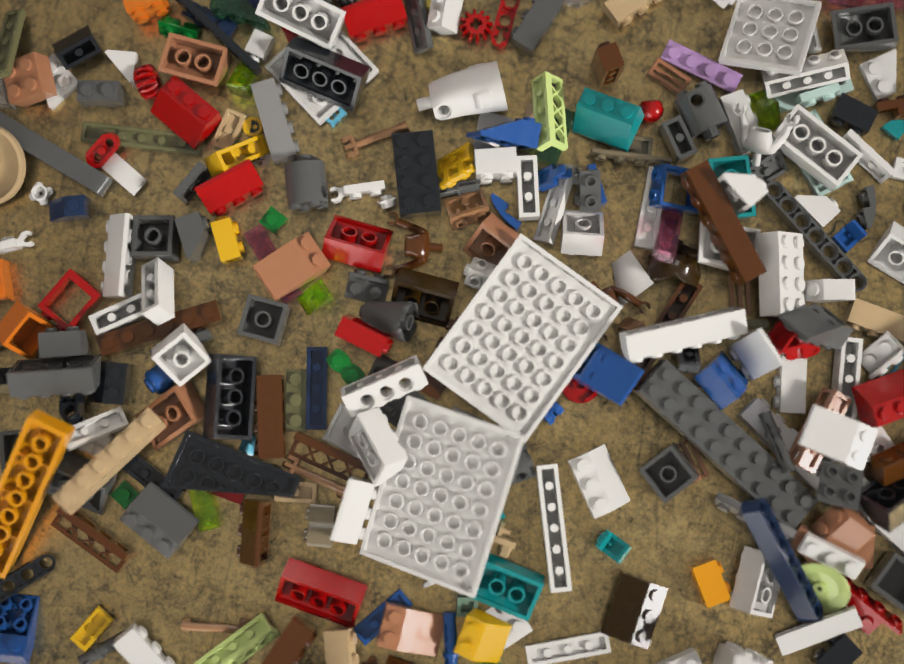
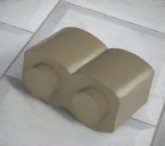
[303,504,337,548]

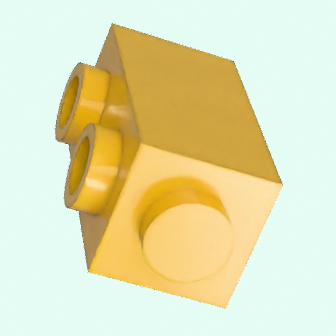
[210,216,246,265]

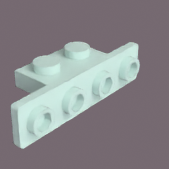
[771,79,854,114]

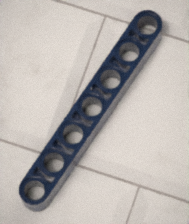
[741,498,823,622]

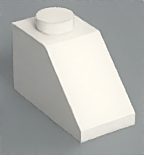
[794,195,841,228]
[805,279,855,303]

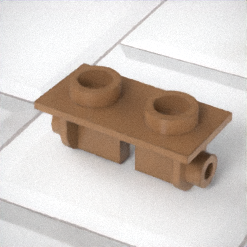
[614,317,645,334]

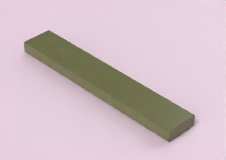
[80,121,204,157]

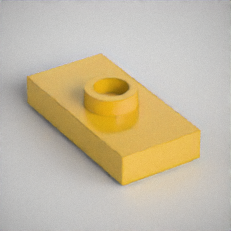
[69,606,114,652]

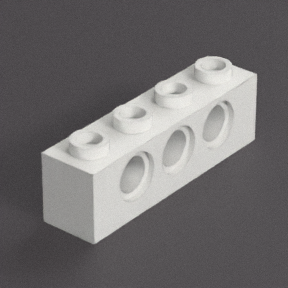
[340,355,429,417]

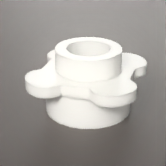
[29,182,53,206]
[377,193,397,209]

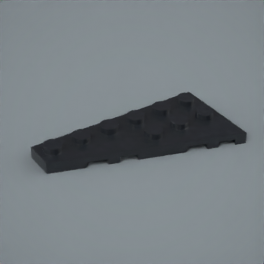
[161,430,302,497]

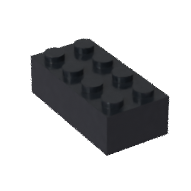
[392,130,441,219]
[203,354,257,440]

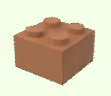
[3,52,57,107]

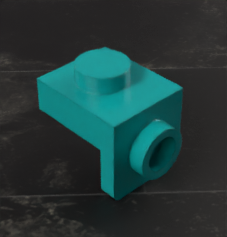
[595,529,632,564]

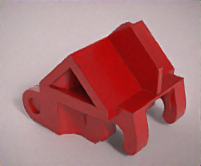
[767,319,820,361]

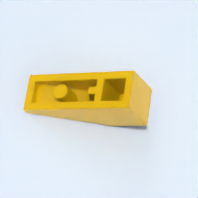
[204,134,270,178]

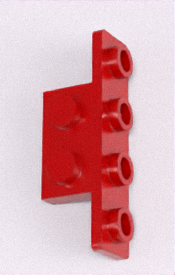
[839,573,903,636]

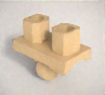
[493,521,517,558]

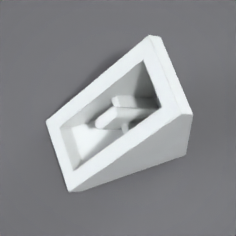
[105,50,141,88]

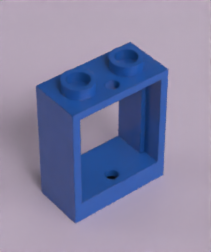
[649,163,699,215]

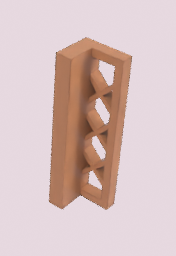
[788,388,852,474]

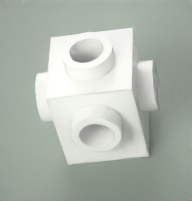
[463,257,497,290]

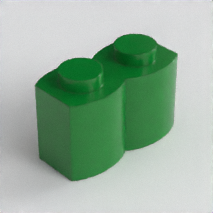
[326,348,366,385]

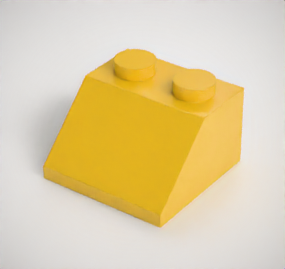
[454,607,513,663]

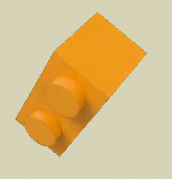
[689,558,732,608]

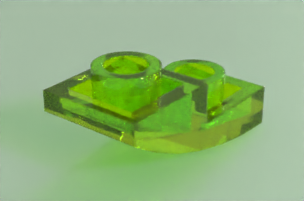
[188,490,221,533]

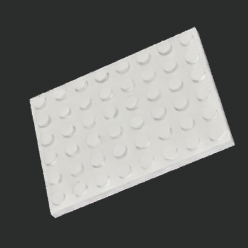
[422,234,623,443]
[359,395,526,598]

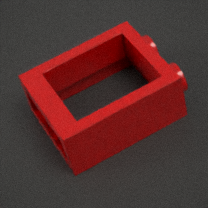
[37,268,105,331]
[334,313,394,357]

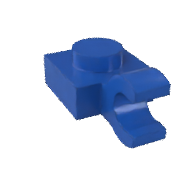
[538,164,572,192]

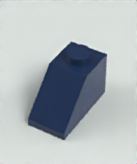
[49,195,92,222]

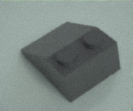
[830,2,899,51]

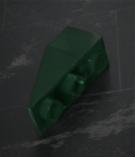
[209,0,271,31]

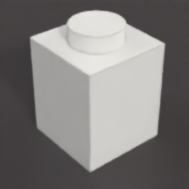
[244,29,276,64]

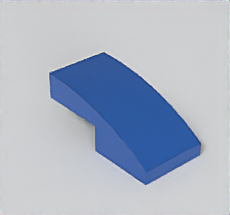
[490,193,521,232]

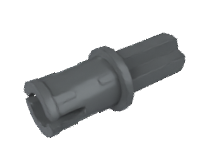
[438,179,480,197]

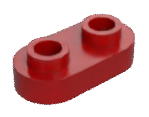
[85,132,121,168]

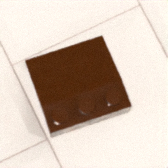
[237,499,272,568]

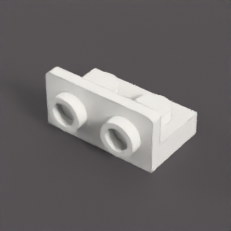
[861,331,904,380]

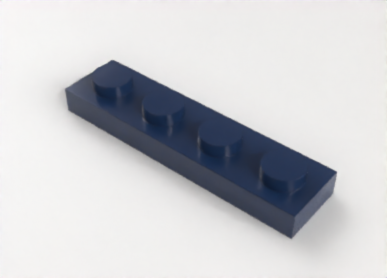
[306,347,328,430]

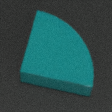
[880,120,904,141]

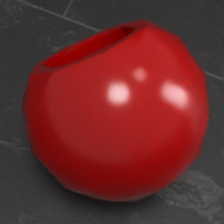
[639,100,664,123]

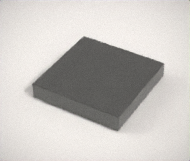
[173,161,211,205]

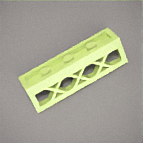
[531,71,568,152]
[193,613,280,664]

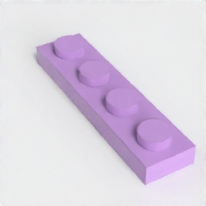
[661,40,743,93]

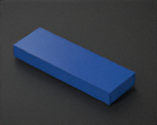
[354,588,413,645]

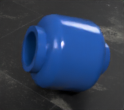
[143,364,175,394]

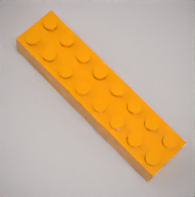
[0,409,76,578]

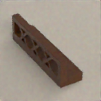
[288,431,369,481]
[50,506,133,573]

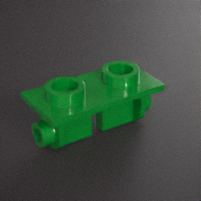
[158,16,202,40]

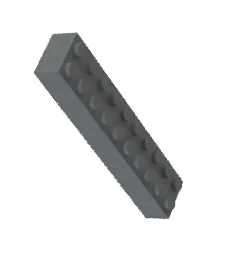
[633,359,818,529]

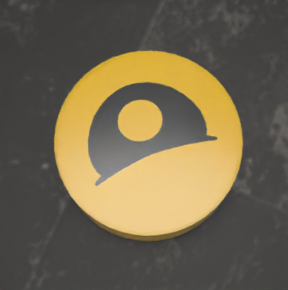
[243,117,264,138]

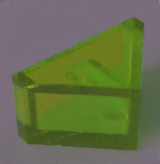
[226,63,257,98]
[749,90,781,130]
[297,279,334,316]

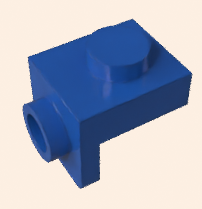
[831,219,867,253]

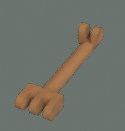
[340,121,410,159]
[280,454,346,499]
[181,618,252,633]

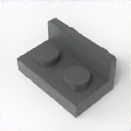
[749,149,789,184]
[344,269,390,302]

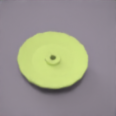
[801,563,851,613]

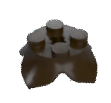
[648,239,701,287]

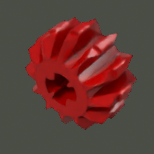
[459,8,493,44]
[133,64,163,100]

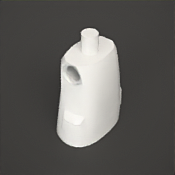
[416,61,508,121]

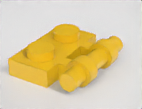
[437,142,476,190]

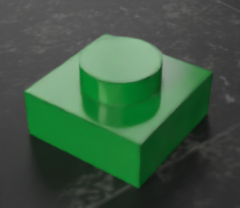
[259,206,288,235]
[110,480,140,510]

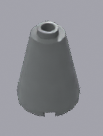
[359,301,419,342]

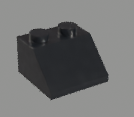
[87,361,133,406]

